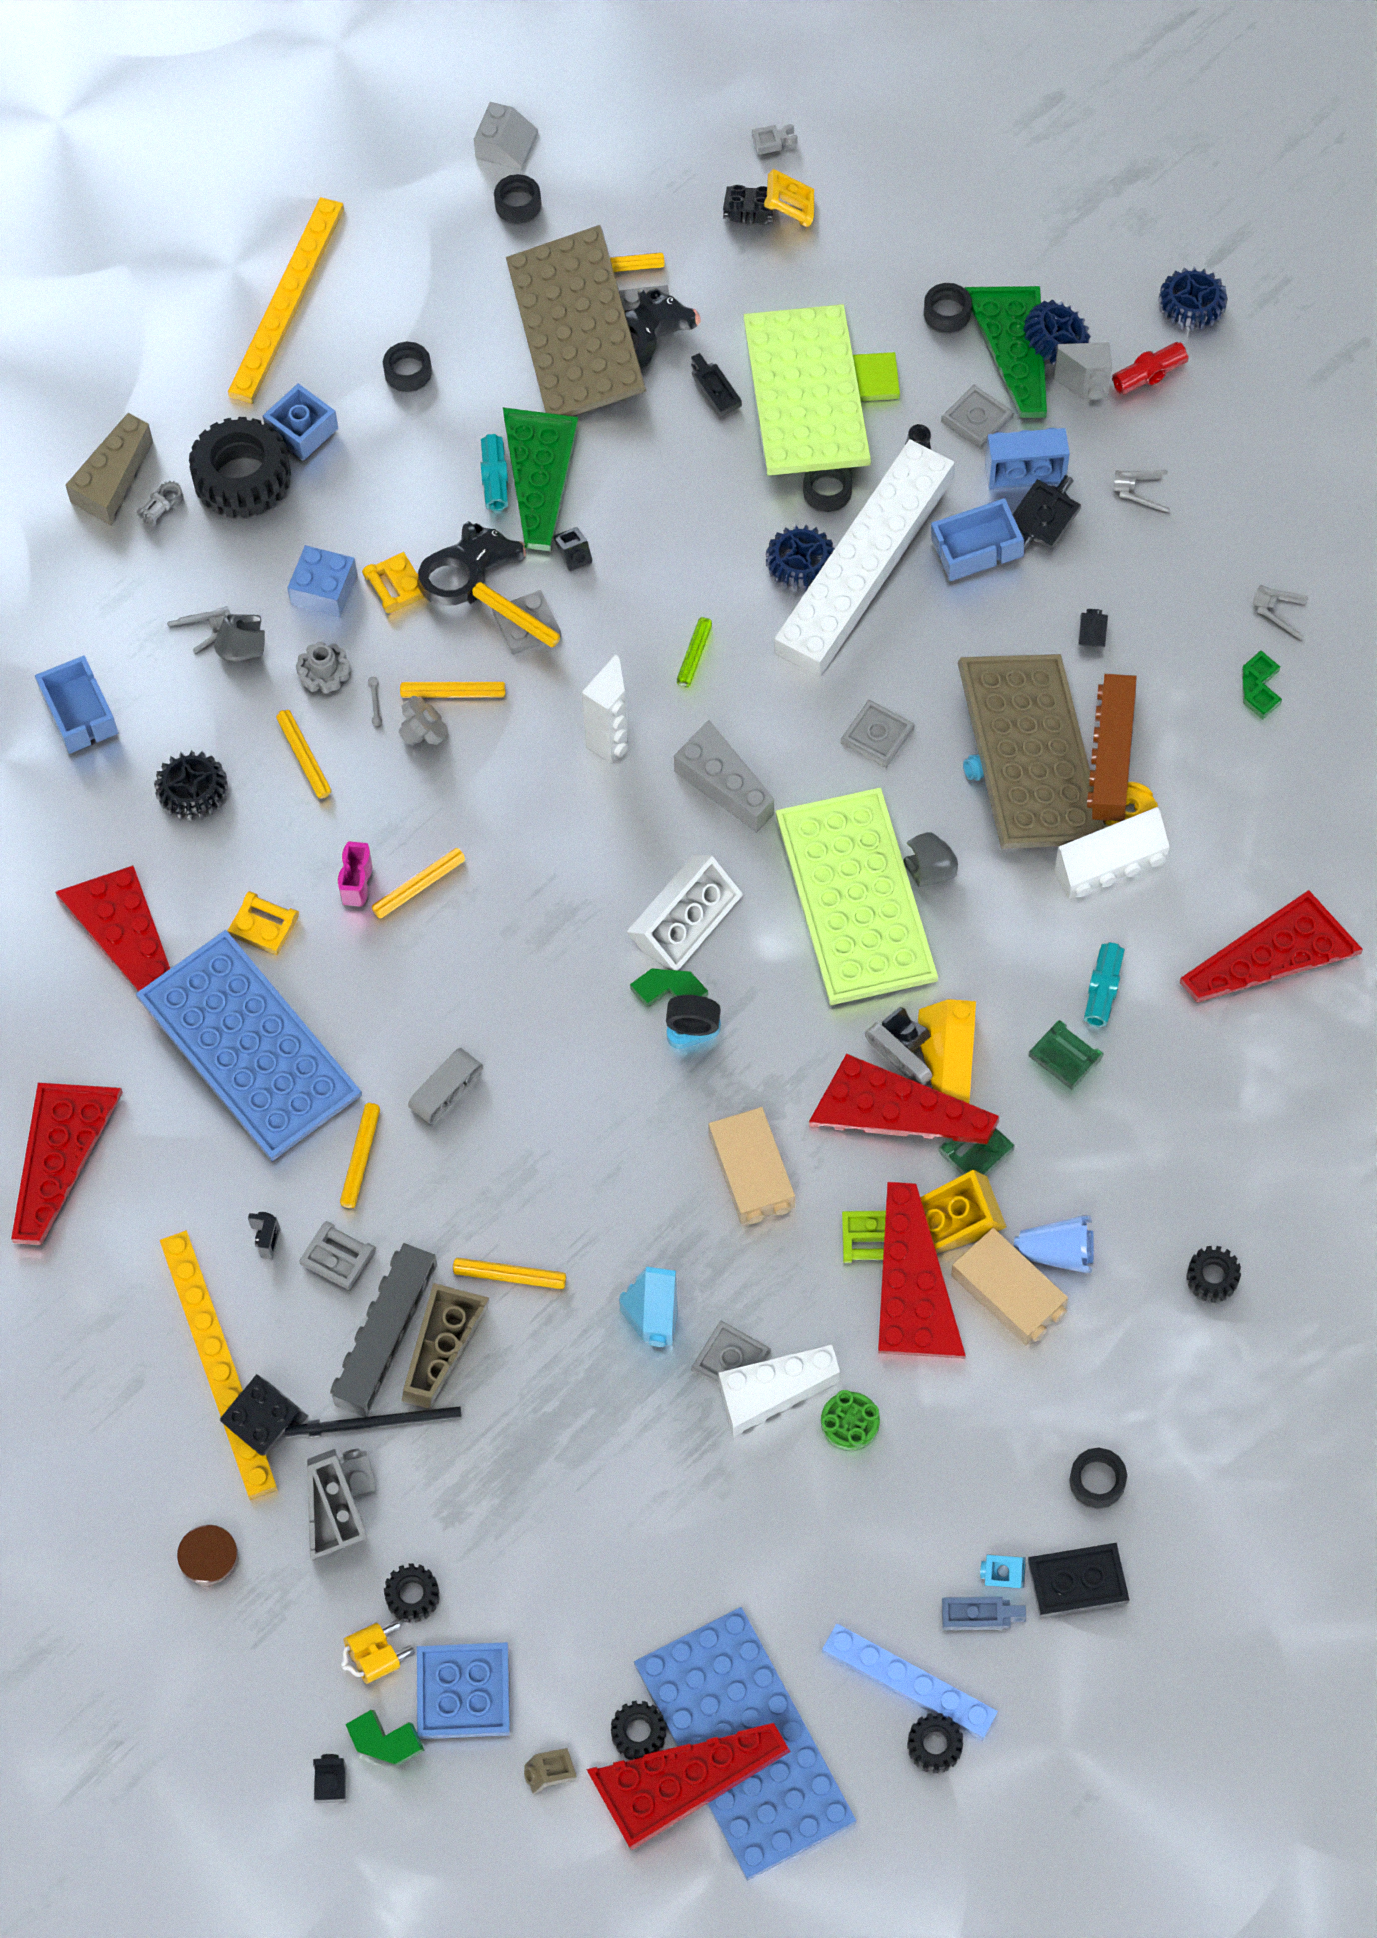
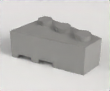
[307,1449,368,1560]

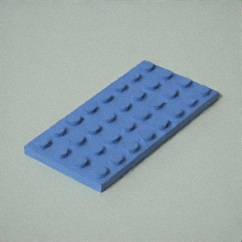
[136,930,362,1162]
[634,1607,857,1881]

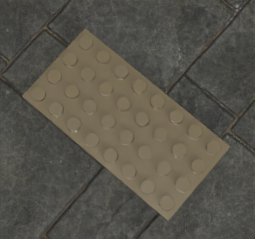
[506,225,647,416]
[958,654,1104,849]

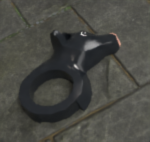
[625,288,701,370]
[418,521,526,605]

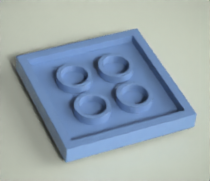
[417,1642,510,1739]

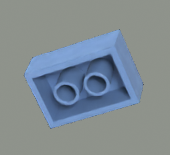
[985,428,1070,490]

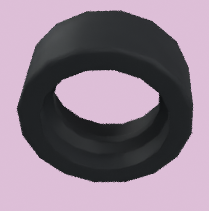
[494,174,542,223]
[923,283,972,333]
[382,341,432,392]
[803,468,853,512]
[666,995,721,1036]
[1069,1447,1128,1508]

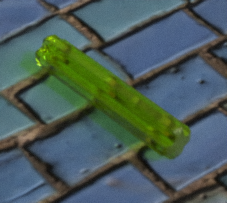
[677,617,712,688]

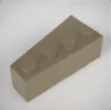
[65,413,153,526]
[401,1283,489,1409]

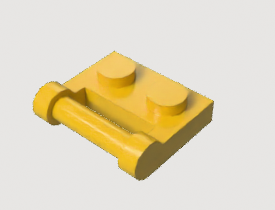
[764,169,814,228]
[362,552,424,613]
[227,891,299,956]

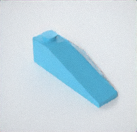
[619,1267,678,1347]

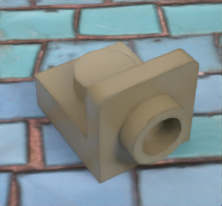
[524,1748,577,1794]

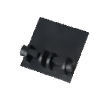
[723,185,773,225]

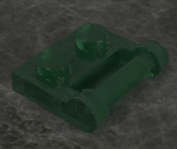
[1028,1020,1104,1090]
[938,1128,1015,1176]

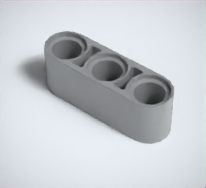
[408,1048,483,1124]

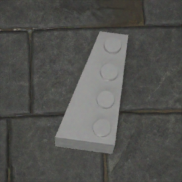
[674,720,774,833]

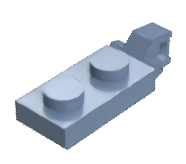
[942,1597,1026,1630]

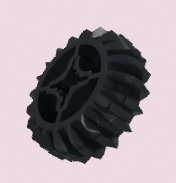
[154,750,228,821]

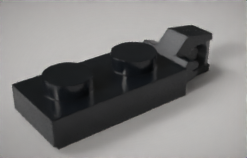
[691,353,742,417]

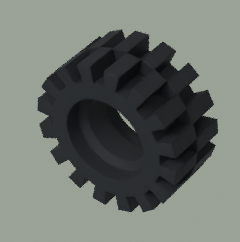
[1186,1246,1241,1303]
[384,1563,440,1623]
[611,1700,666,1760]
[907,1713,963,1773]

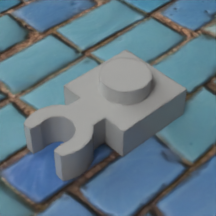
[752,124,798,155]

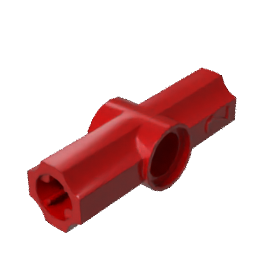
[1112,342,1189,395]

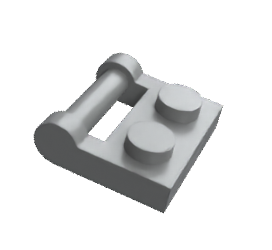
[299,1221,376,1291]

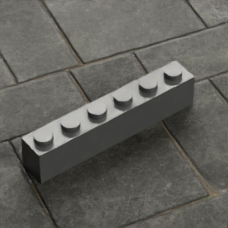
[330,1243,437,1417]

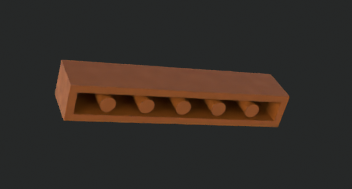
[1087,674,1137,821]

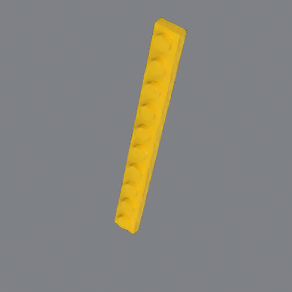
[228,197,344,404]
[159,1230,278,1500]

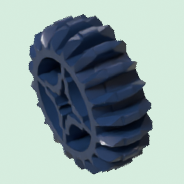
[1158,266,1228,332]
[1023,299,1091,365]
[766,524,835,592]

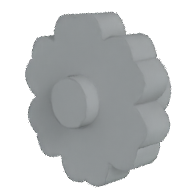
[296,642,351,693]
[399,696,449,745]

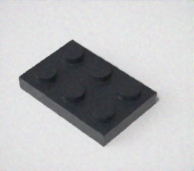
[1027,1542,1129,1618]

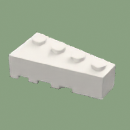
[718,1345,840,1438]

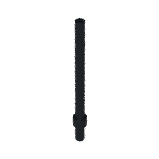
[285,1406,462,1438]

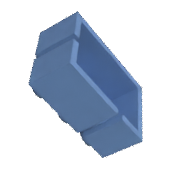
[931,498,1024,581]
[35,655,119,754]

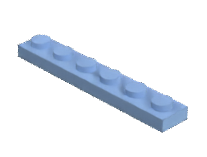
[822,1624,998,1740]

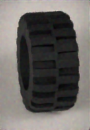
[189,417,291,518]

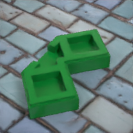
[1242,650,1282,720]
[630,968,708,1007]
[345,1710,425,1765]

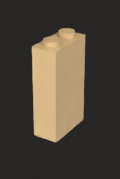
[708,1107,795,1224]
[951,1228,1068,1346]

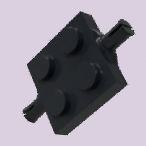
[1012,475,1081,553]

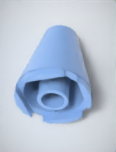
[1014,1215,1094,1273]

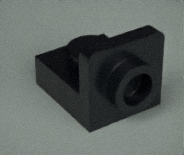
[553,527,593,571]
[1078,609,1108,648]
[882,1007,931,1052]
[248,1212,280,1260]
[313,1754,347,1803]

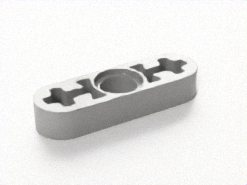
[864,1022,932,1085]

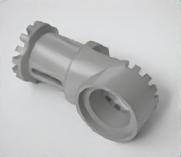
[136,481,183,527]

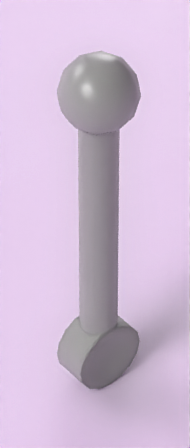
[368,677,382,726]

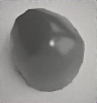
[214,614,265,662]
[903,832,958,887]

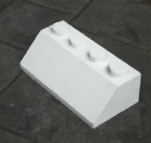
[582,655,629,764]
[1054,807,1170,899]
[627,854,743,970]

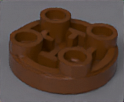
[177,1525,239,1587]

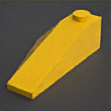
[918,999,976,1103]

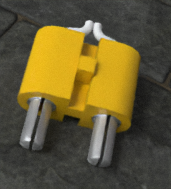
[340,1620,415,1684]

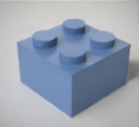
[262,383,339,461]
[287,545,358,617]

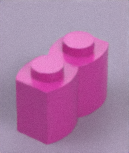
[338,841,373,907]

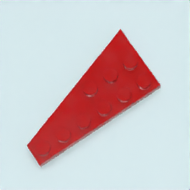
[55,865,170,992]
[1179,890,1363,1003]
[808,1053,1000,1144]
[11,1083,123,1245]
[878,1182,966,1359]
[586,1723,791,1850]

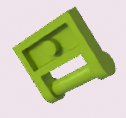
[842,1211,886,1263]

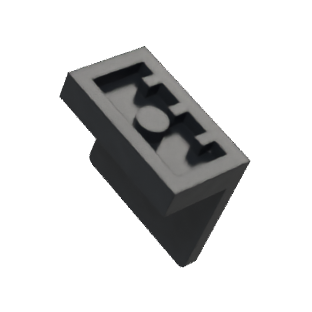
[220,1374,309,1456]

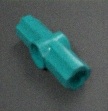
[480,434,508,512]
[1083,942,1125,1028]

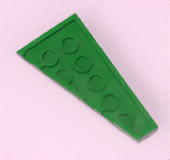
[964,286,1047,418]
[503,407,579,552]

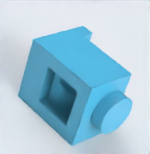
[980,1554,1026,1588]

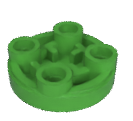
[821,1390,880,1451]

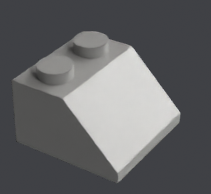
[474,102,538,169]
[1054,342,1112,400]

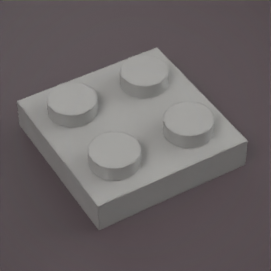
[492,590,561,654]

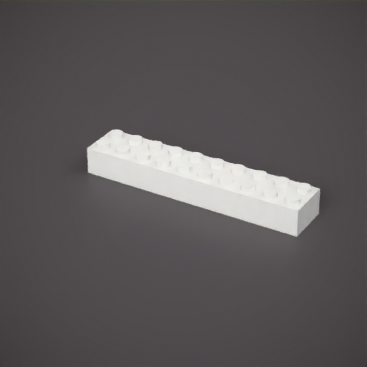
[774,439,955,677]

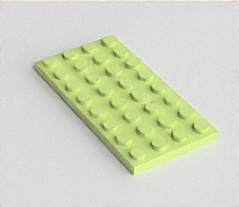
[743,304,871,476]
[775,788,938,1005]

